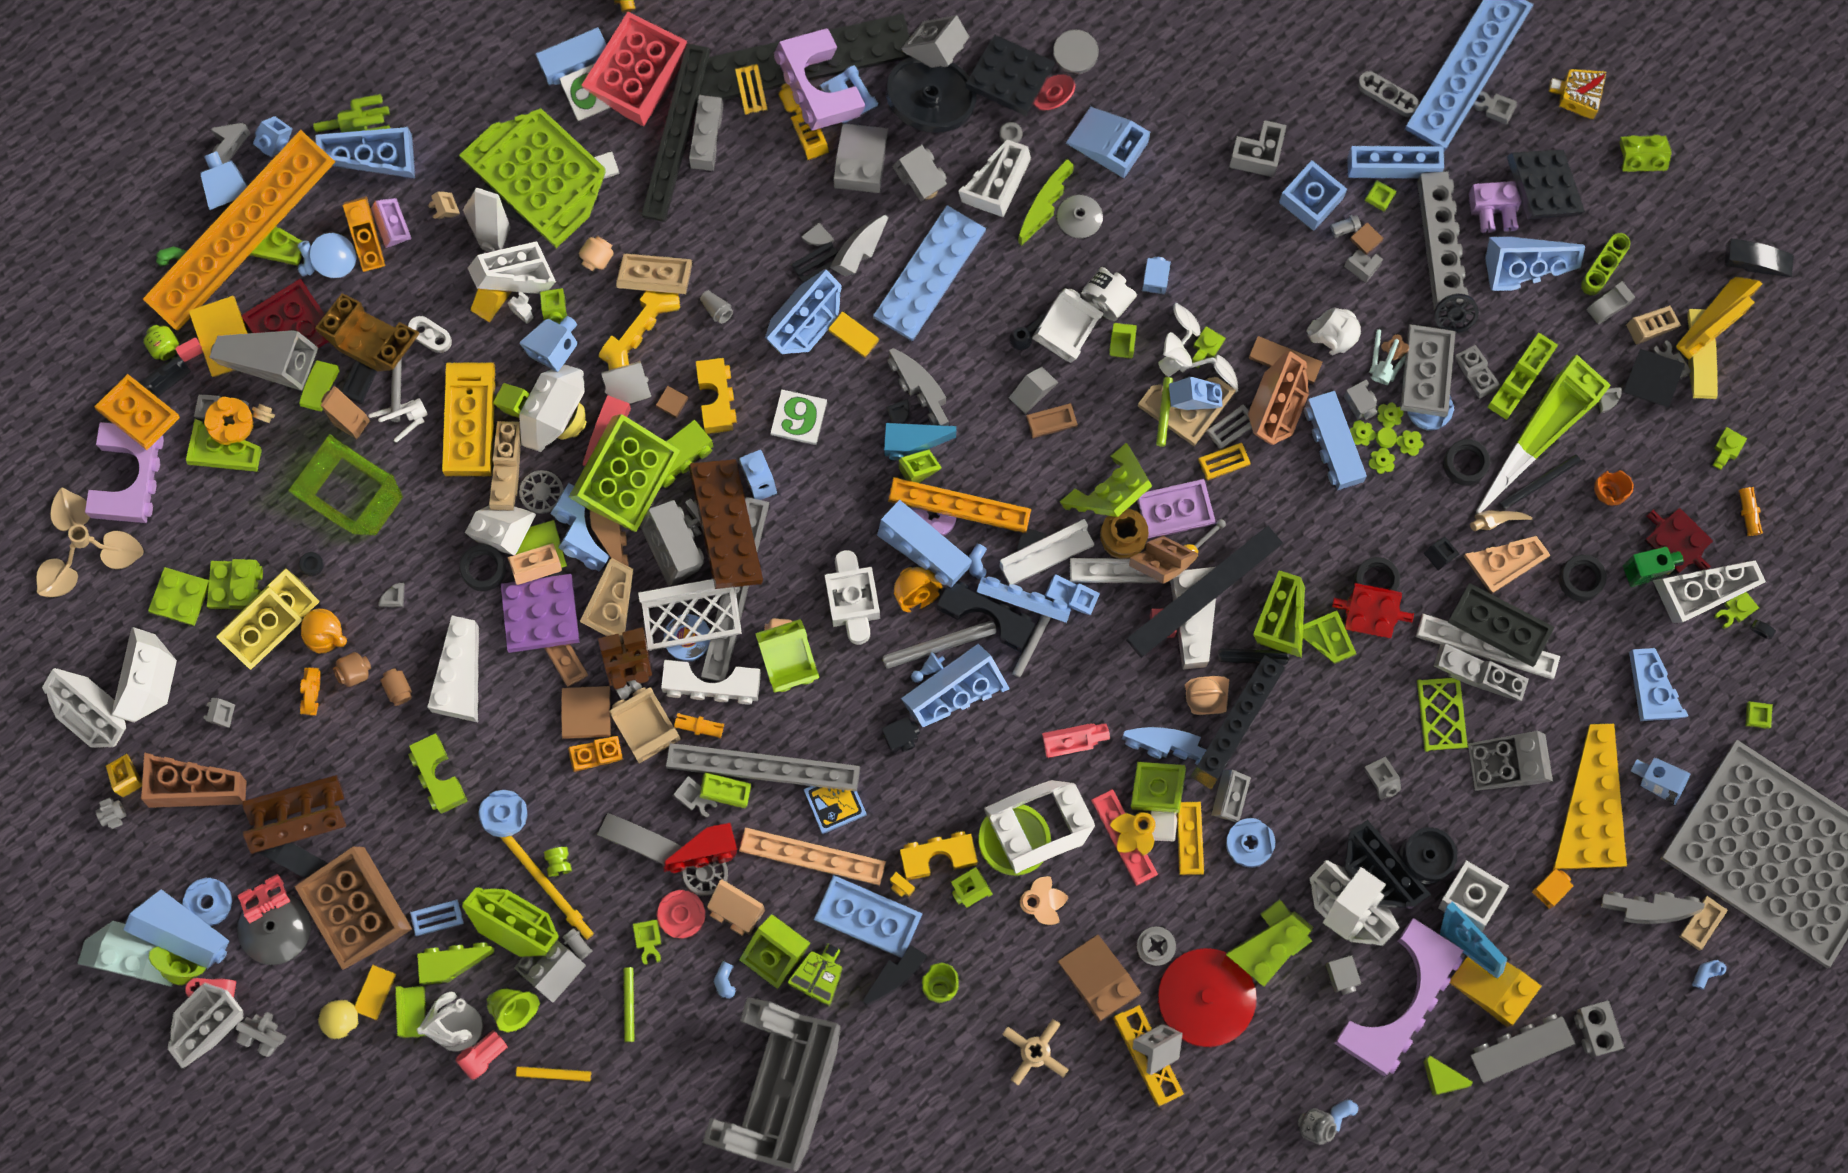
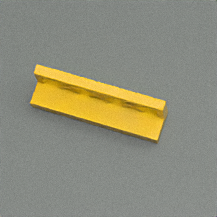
[1113,1005,1184,1107]

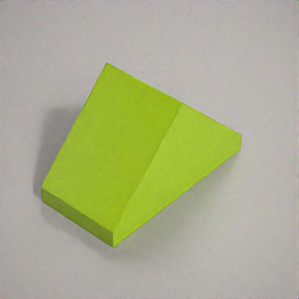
[899,450,942,483]
[1424,1056,1473,1096]

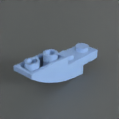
[1122,727,1206,765]

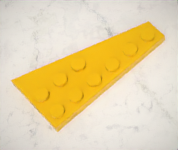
[1553,724,1627,869]

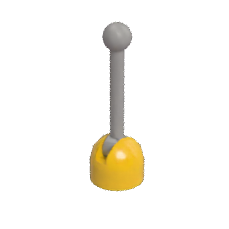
[1184,519,1226,561]

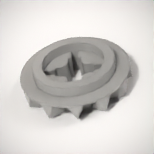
[1137,927,1176,966]

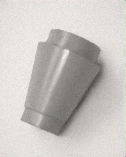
[700,290,733,324]

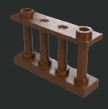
[243,775,346,853]

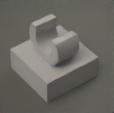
[204,698,235,728]

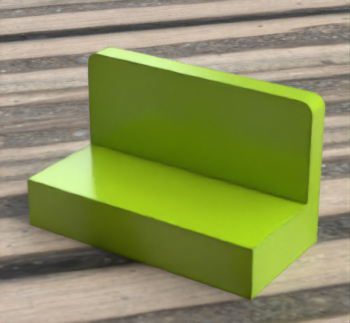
[396,986,426,1038]

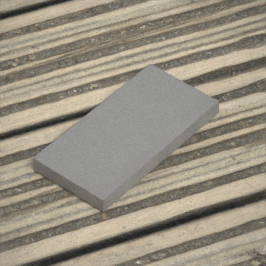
[1400,324,1455,417]

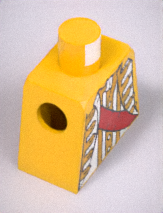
[1549,69,1606,119]

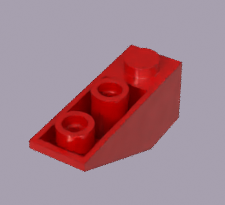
[663,823,737,873]

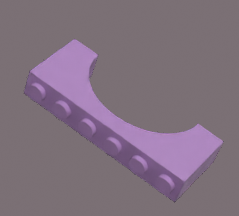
[1334,918,1464,1076]

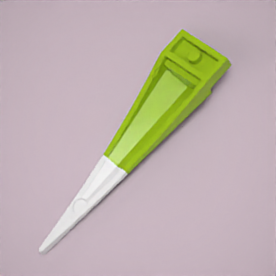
[1476,355,1611,514]

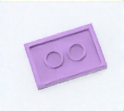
[1137,479,1216,540]

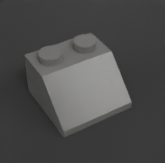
[902,15,969,67]

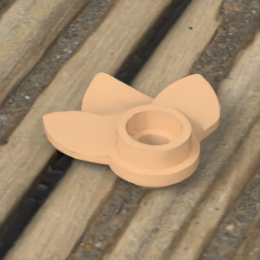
[1020,877,1068,925]

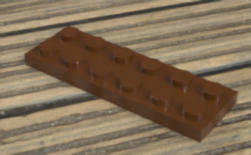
[689,459,763,589]

